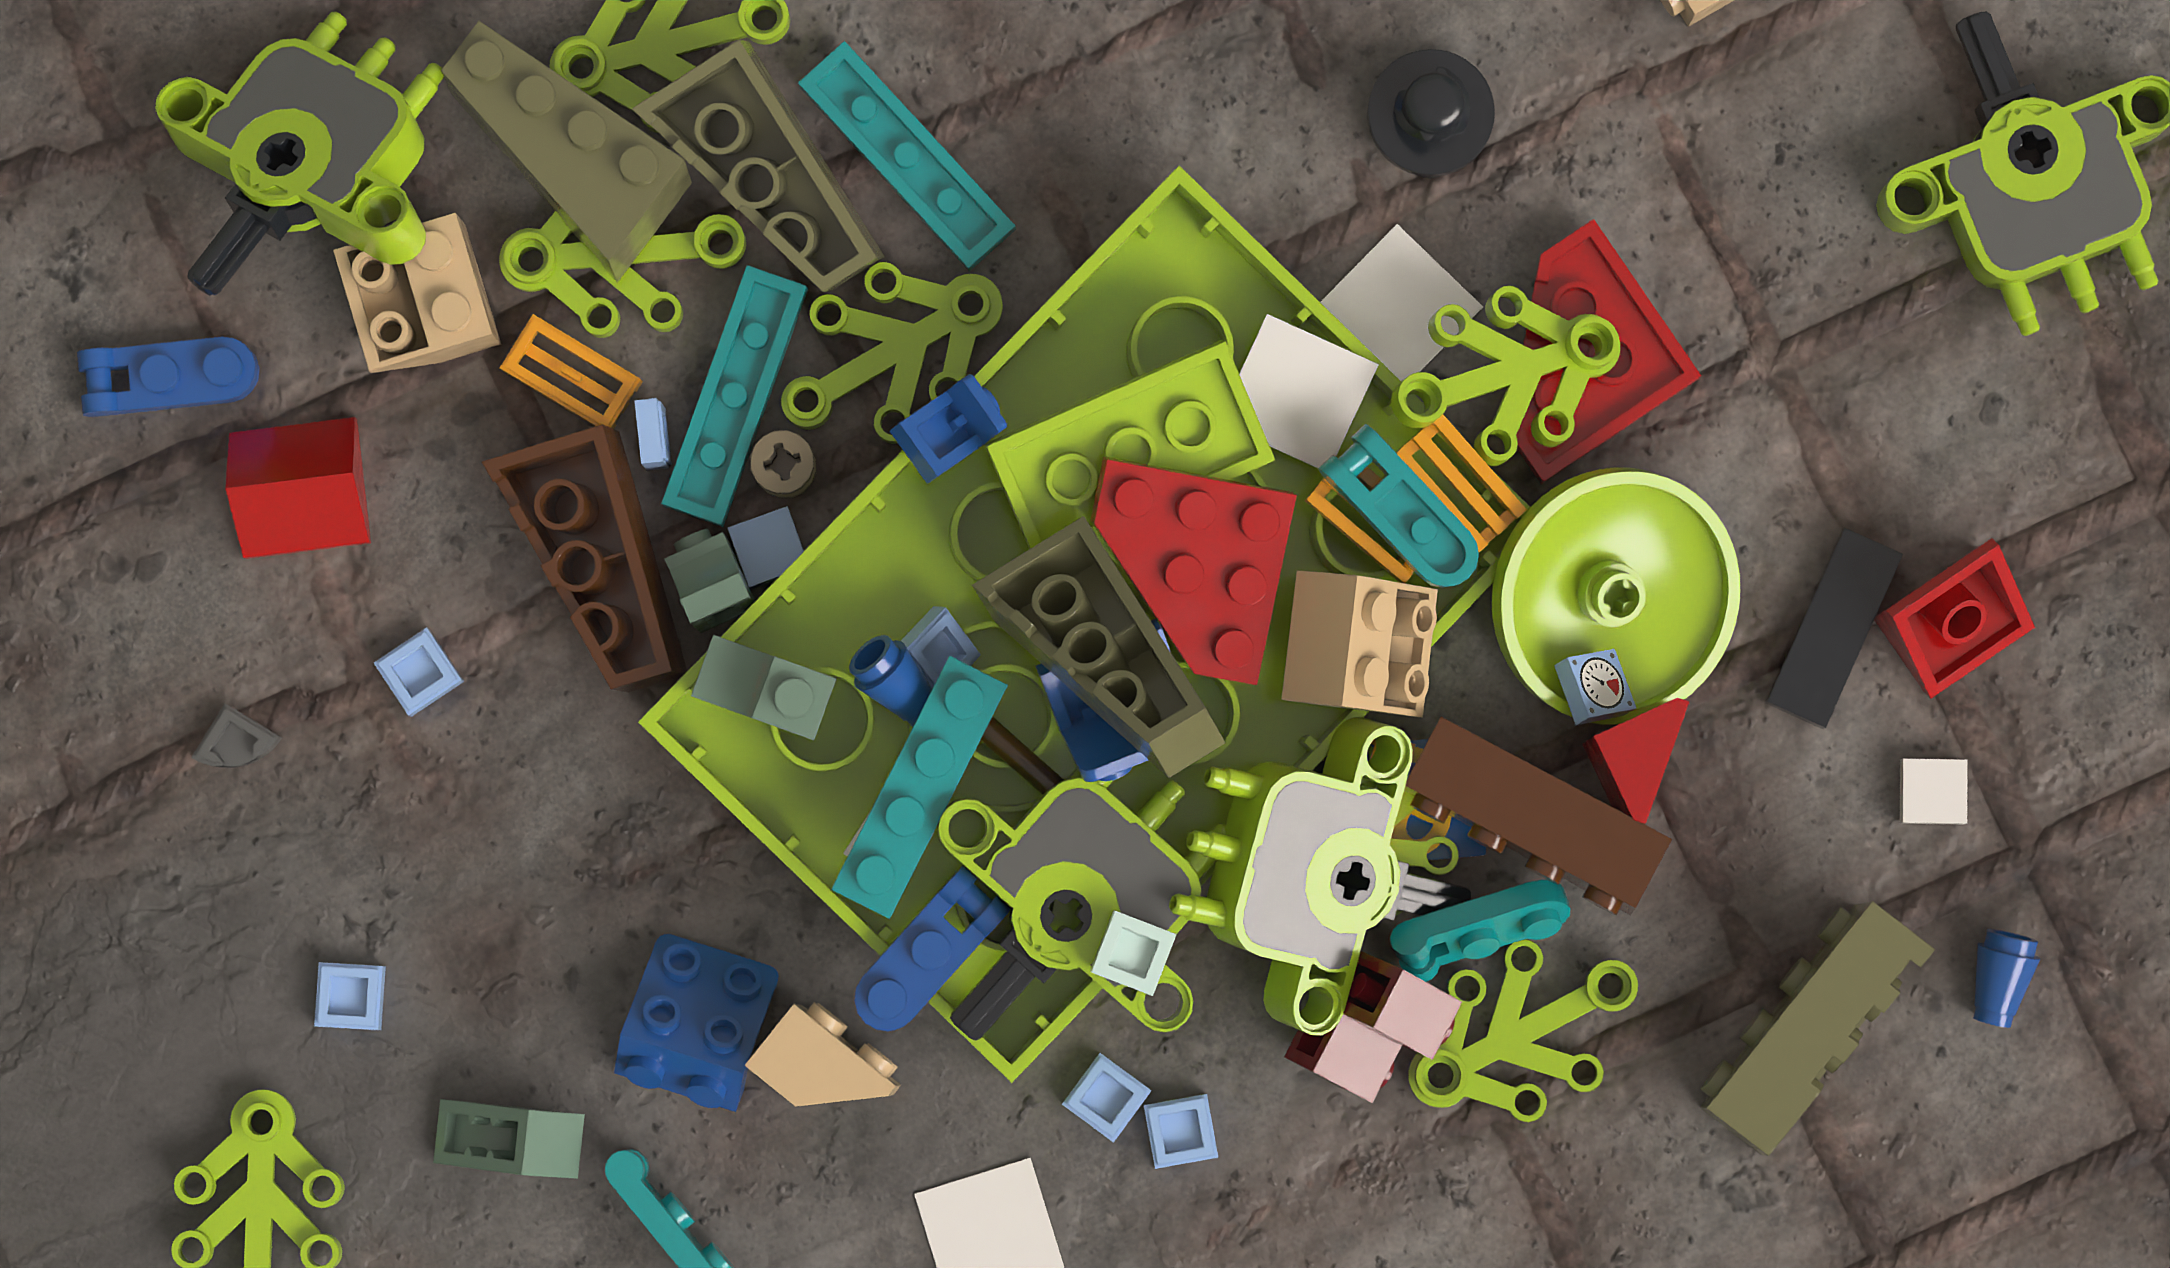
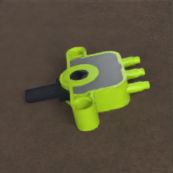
[1876,11,2170,336]
[155,12,444,296]
[1169,717,1471,1035]
[937,778,1226,1041]

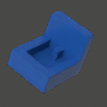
[890,374,1007,484]

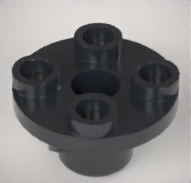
[1367,49,1495,179]

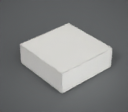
[1900,758,1967,825]

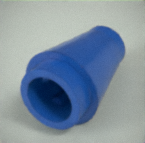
[849,635,932,727]
[1973,929,2041,1028]

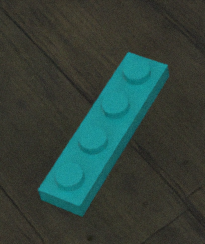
[798,41,1016,272]
[661,265,808,527]
[831,656,1008,919]

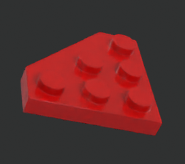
[1516,219,1701,485]
[1090,457,1297,685]

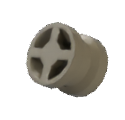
[750,430,817,499]

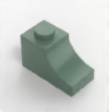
[664,529,756,633]
[691,635,836,740]
[433,1099,585,1179]

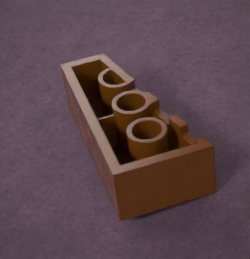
[482,424,687,692]
[1404,717,1672,915]

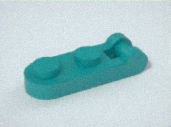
[1318,424,1479,588]
[1390,880,1571,982]
[605,1149,734,1268]

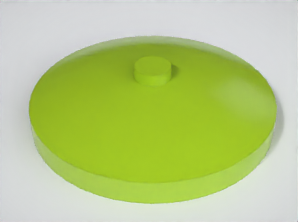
[1492,467,1740,724]

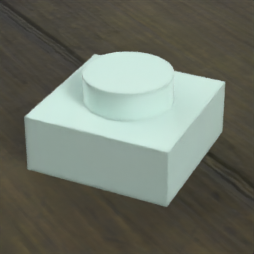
[1090,910,1176,996]

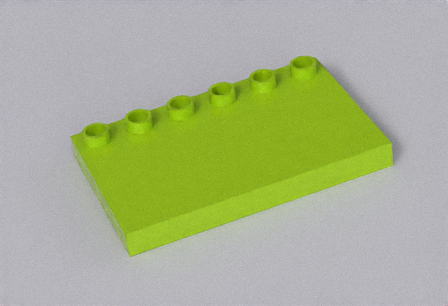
[638,166,1530,1083]

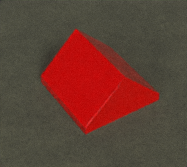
[225,417,371,559]
[1874,538,2035,699]
[1582,697,1689,824]

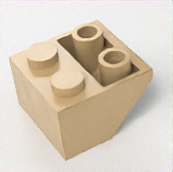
[333,213,501,373]
[1281,570,1438,718]
[745,1002,901,1107]

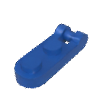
[77,337,260,417]
[854,865,1011,1031]

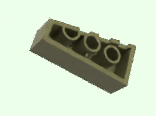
[441,21,692,283]
[632,39,885,292]
[972,516,1225,778]
[1700,901,1935,1156]

